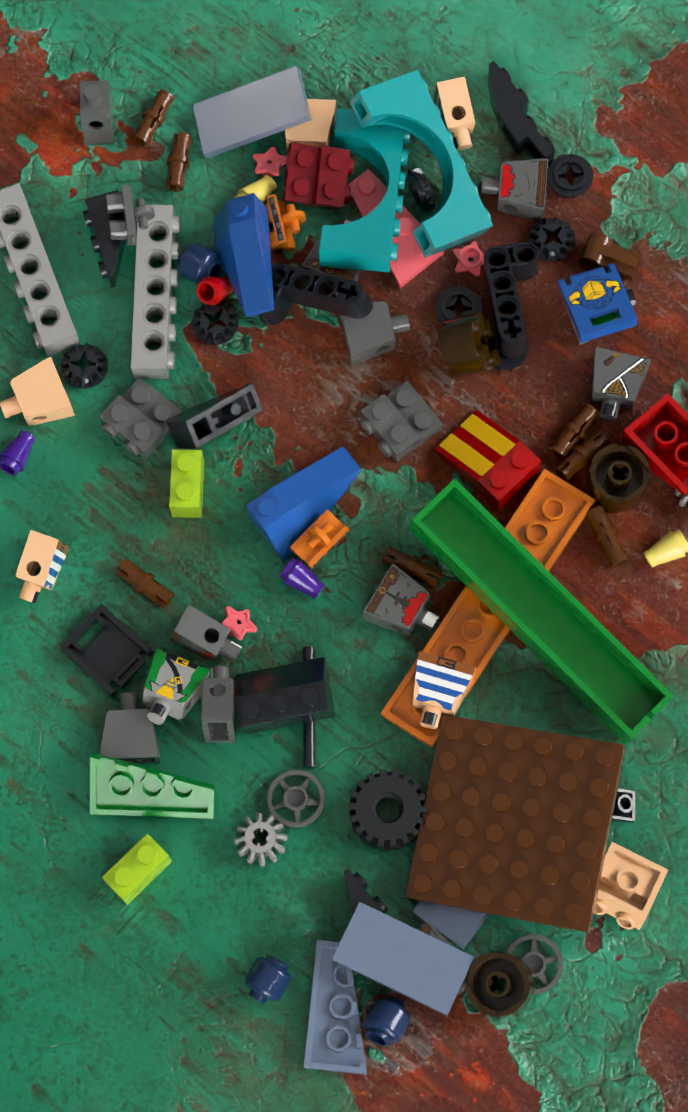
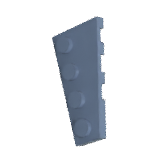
[304,940,367,1075]

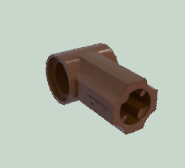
[579,233,642,281]

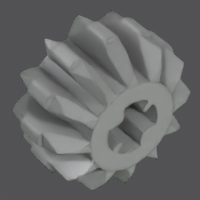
[234,813,287,867]

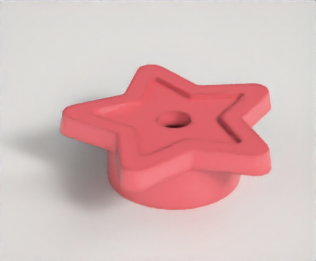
[253,147,287,177]
[453,241,484,277]
[221,606,257,640]

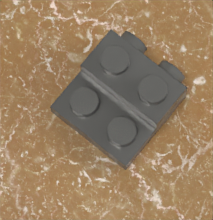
[99,378,183,460]
[359,381,444,463]

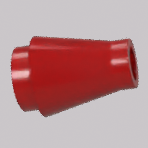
[196,276,234,306]

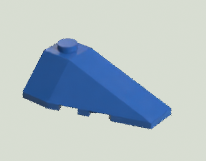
[213,193,274,317]
[246,446,361,562]

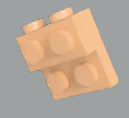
[594,842,668,930]

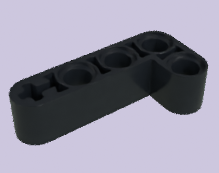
[484,242,539,358]
[259,263,373,325]

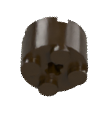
[439,312,501,378]
[586,444,650,513]
[466,952,534,1017]

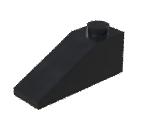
[166,383,263,449]

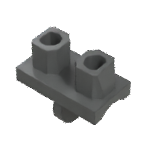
[106,185,155,246]

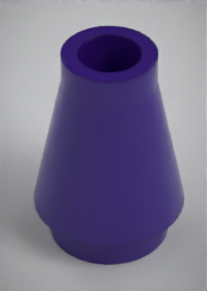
[0,430,35,476]
[279,558,325,600]

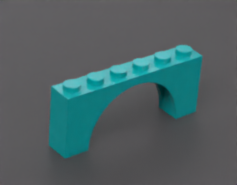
[350,70,493,258]
[319,108,411,272]

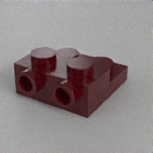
[282,143,354,210]

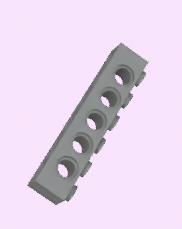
[0,183,80,357]
[131,205,180,379]

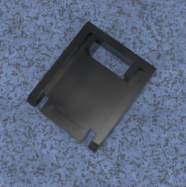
[59,604,155,697]

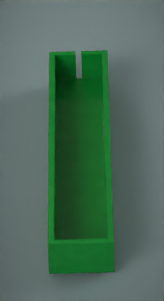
[408,479,674,744]

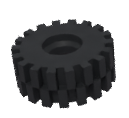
[349,769,427,851]

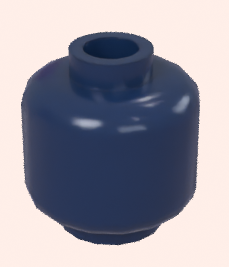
[178,243,223,284]
[245,954,291,1004]
[363,997,410,1047]

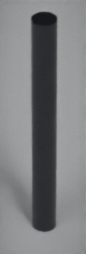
[303,646,316,768]

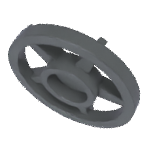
[267,770,325,828]
[506,934,563,994]

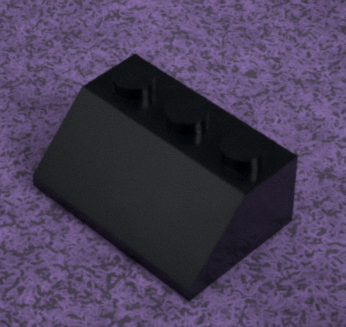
[234,657,335,735]

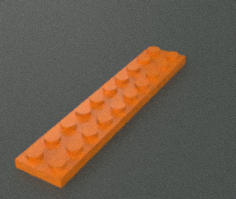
[381,469,595,749]

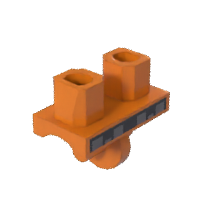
[264,194,306,252]
[290,509,349,569]

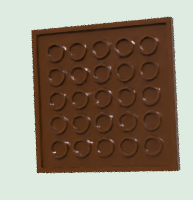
[405,715,626,933]

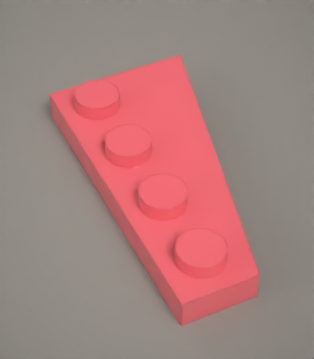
[347,168,444,288]

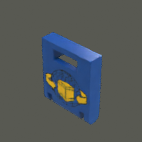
[557,263,638,343]

